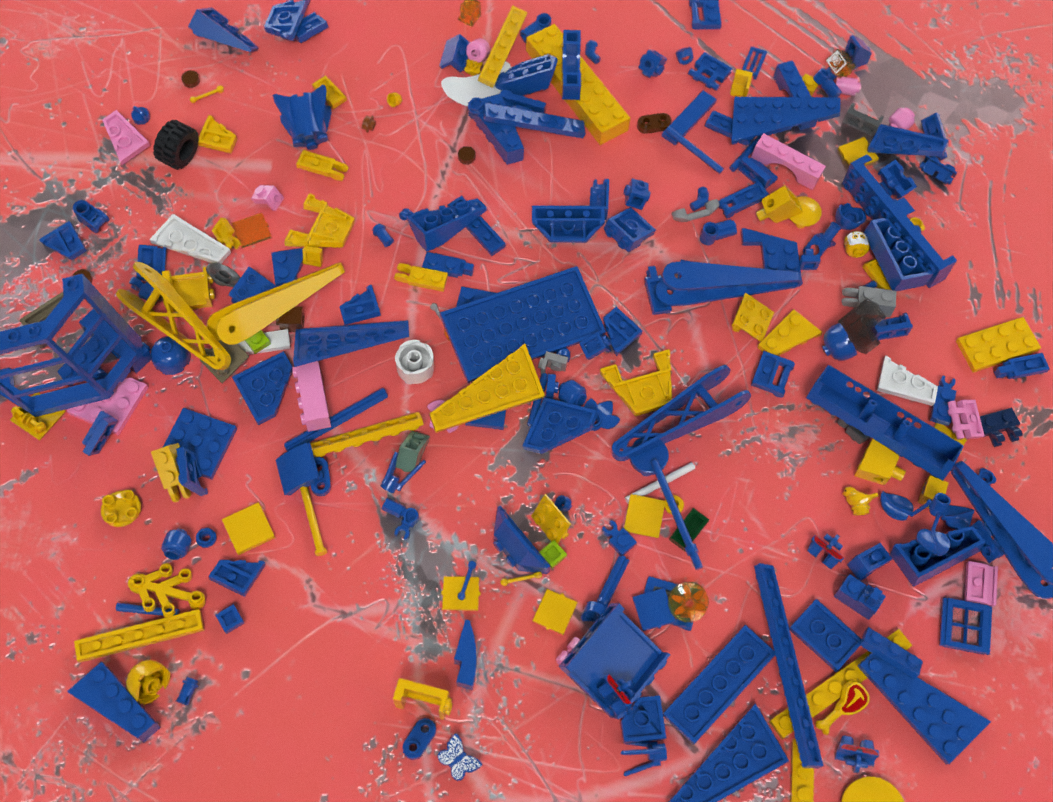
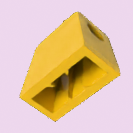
[756,185,803,223]
[854,439,906,485]

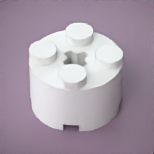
[395,340,434,384]

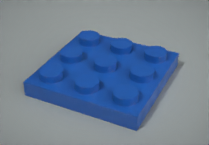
[163,408,237,480]

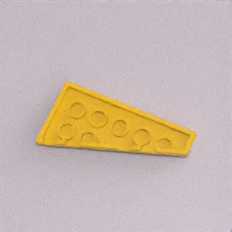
[429,344,545,433]

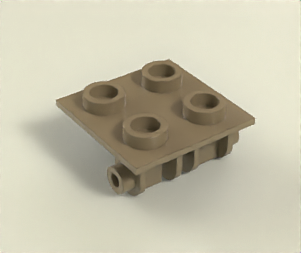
[200,340,249,384]

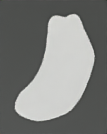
[441,61,511,106]

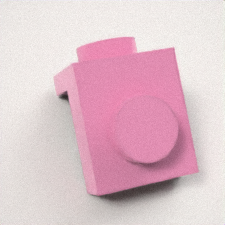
[251,185,284,210]

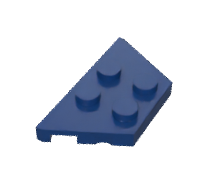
[264,0,310,41]

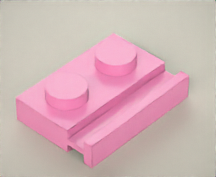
[964,561,998,607]

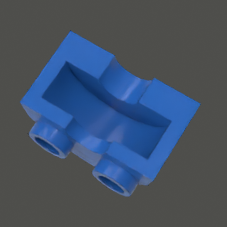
[878,159,917,199]

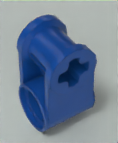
[73,200,110,233]

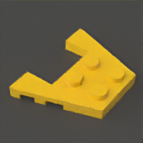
[285,193,355,248]
[600,349,672,416]

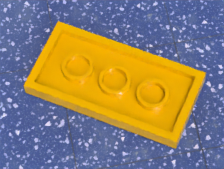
[956,317,1041,373]

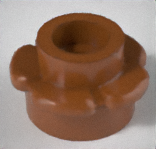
[362,115,376,132]

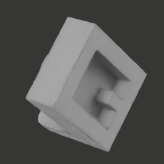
[538,351,568,374]

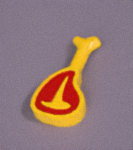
[815,680,870,735]

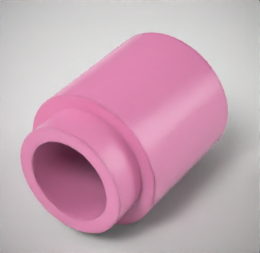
[836,77,861,96]

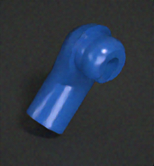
[585,40,601,64]
[690,187,709,211]

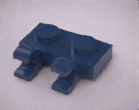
[980,408,1023,447]

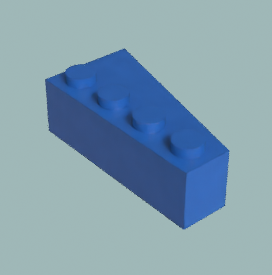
[863,217,934,291]

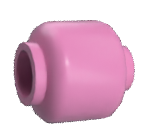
[466,38,491,63]
[888,107,915,130]

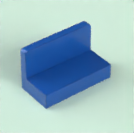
[439,34,470,72]
[738,156,778,189]

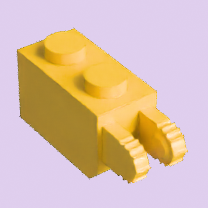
[151,443,191,502]

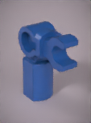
[813,67,842,97]
[382,498,419,541]

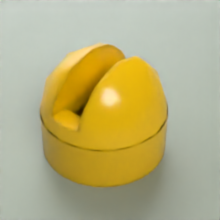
[387,92,402,107]

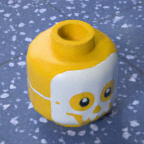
[844,231,869,258]

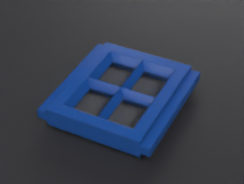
[939,598,992,655]

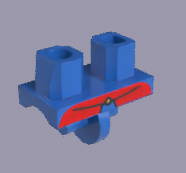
[807,534,844,569]
[597,674,635,716]
[835,736,879,773]

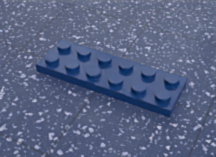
[663,625,775,745]

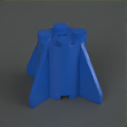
[273,85,332,150]

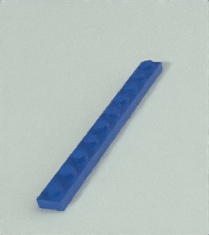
[754,563,824,769]

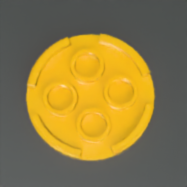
[841,777,904,802]

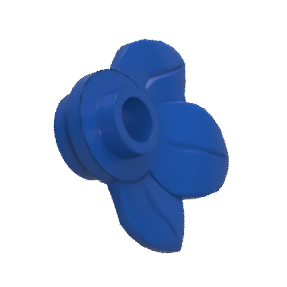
[584,398,620,431]

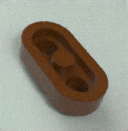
[637,113,672,134]

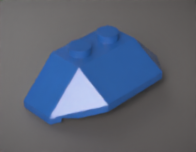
[495,54,558,96]
[532,206,605,243]
[493,505,550,574]

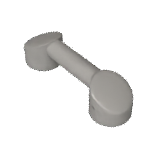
[671,199,720,222]

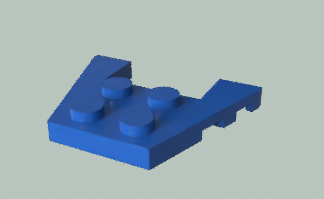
[741,228,801,273]

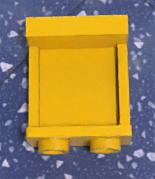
[162,266,215,312]
[393,678,453,720]

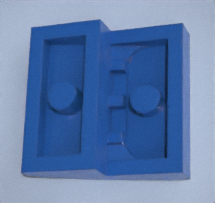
[275,442,319,495]

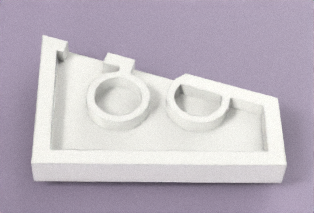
[877,355,938,406]

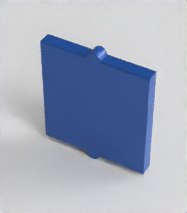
[632,588,676,631]

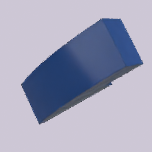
[454,619,477,690]

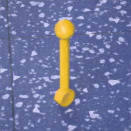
[190,85,224,103]
[500,572,542,586]

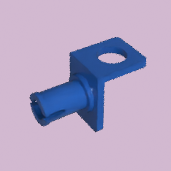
[803,222,841,257]

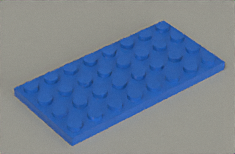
[440,266,606,383]

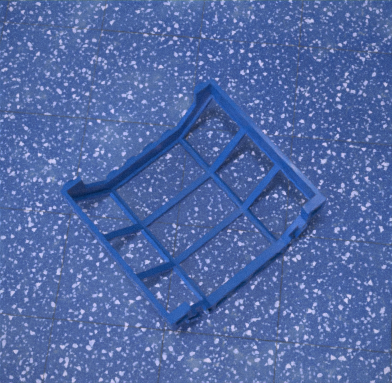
[0,274,143,417]

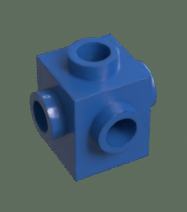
[638,49,668,78]
[623,178,651,210]

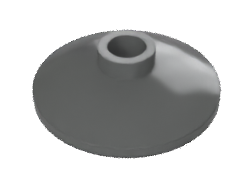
[206,263,240,287]

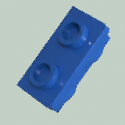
[82,411,118,456]

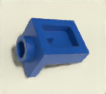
[579,332,612,360]

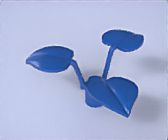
[880,491,974,556]

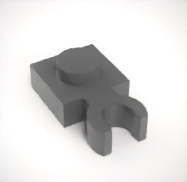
[837,418,871,444]

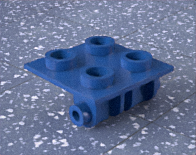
[228,267,277,303]

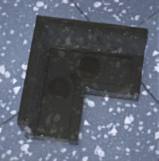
[838,298,886,354]

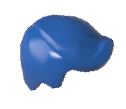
[835,203,866,230]

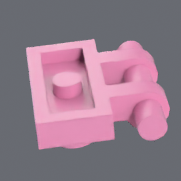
[947,400,985,440]

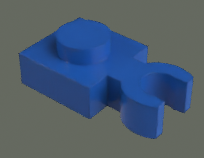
[602,520,637,556]

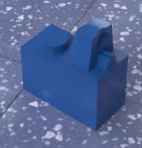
[834,574,886,620]

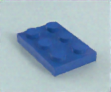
[789,599,862,672]

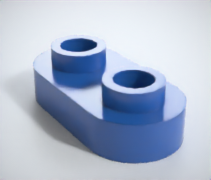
[310,457,331,496]
[403,718,436,760]

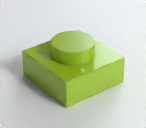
[245,330,271,354]
[539,540,567,569]

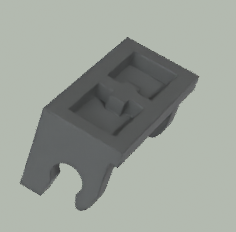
[843,103,884,137]

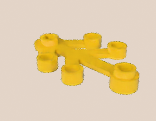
[128,563,206,618]

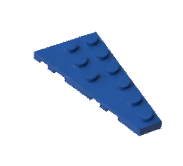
[731,97,841,145]
[858,653,991,765]

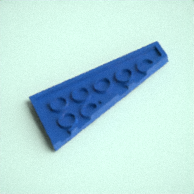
[293,320,409,367]
[669,704,789,802]

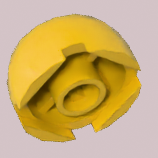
[126,660,170,705]

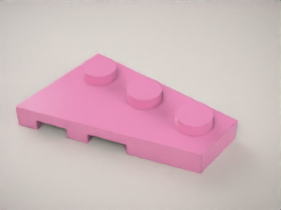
[102,110,150,165]

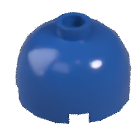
[822,323,857,361]
[150,336,191,375]

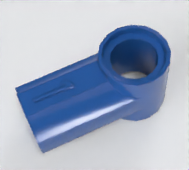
[520,13,551,43]
[699,219,737,245]

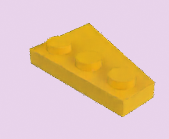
[757,309,822,356]

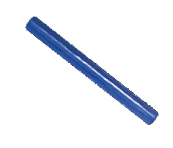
[284,388,388,452]

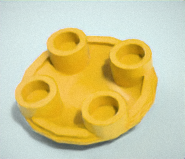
[789,196,822,229]
[101,490,141,527]

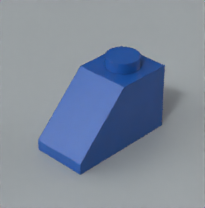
[842,35,872,70]

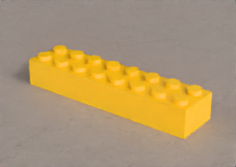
[526,24,630,145]

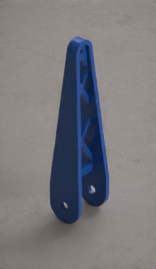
[655,262,803,306]
[611,365,751,461]
[951,461,1053,599]

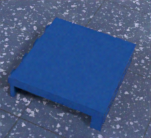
[558,603,670,720]

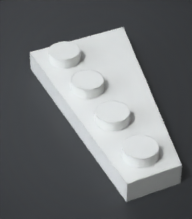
[150,214,231,264]

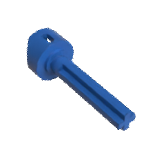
[581,555,630,623]

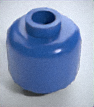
[558,380,587,406]
[161,529,191,560]

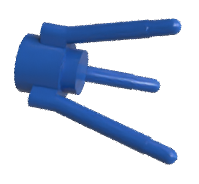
[380,452,426,493]
[621,742,667,776]

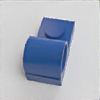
[847,543,893,581]

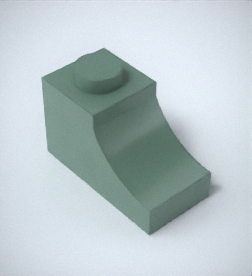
[396,431,430,472]

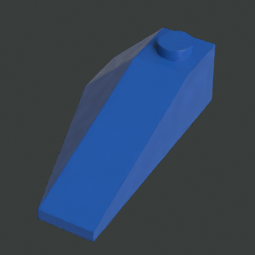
[188,7,259,52]
[406,198,487,252]

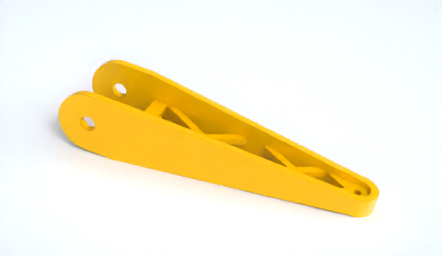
[116,262,231,370]
[206,263,345,345]

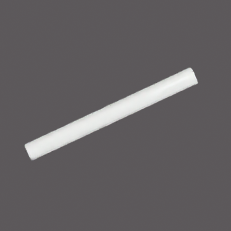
[625,462,695,504]

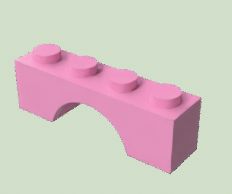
[751,133,826,190]

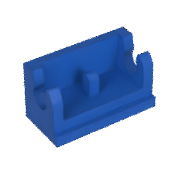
[590,179,609,220]
[867,313,913,341]

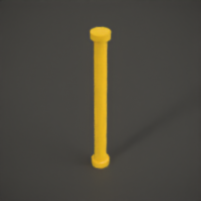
[300,487,327,556]

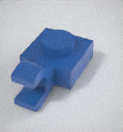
[129,277,161,305]

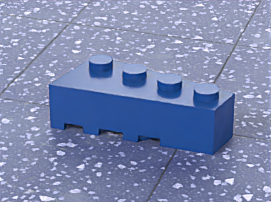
[468,93,524,165]
[890,526,985,587]
[67,662,161,742]

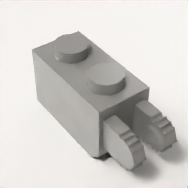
[842,286,896,317]

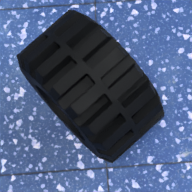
[153,120,199,170]

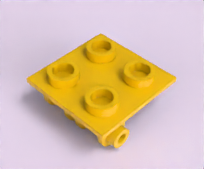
[732,293,774,342]
[10,392,66,441]
[531,494,571,544]

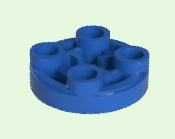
[630,438,669,476]

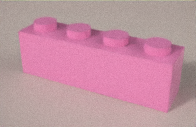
[292,361,331,432]

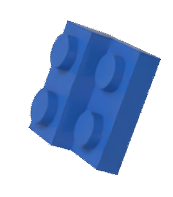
[604,207,656,252]

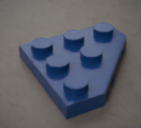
[232,351,292,425]
[522,397,598,454]

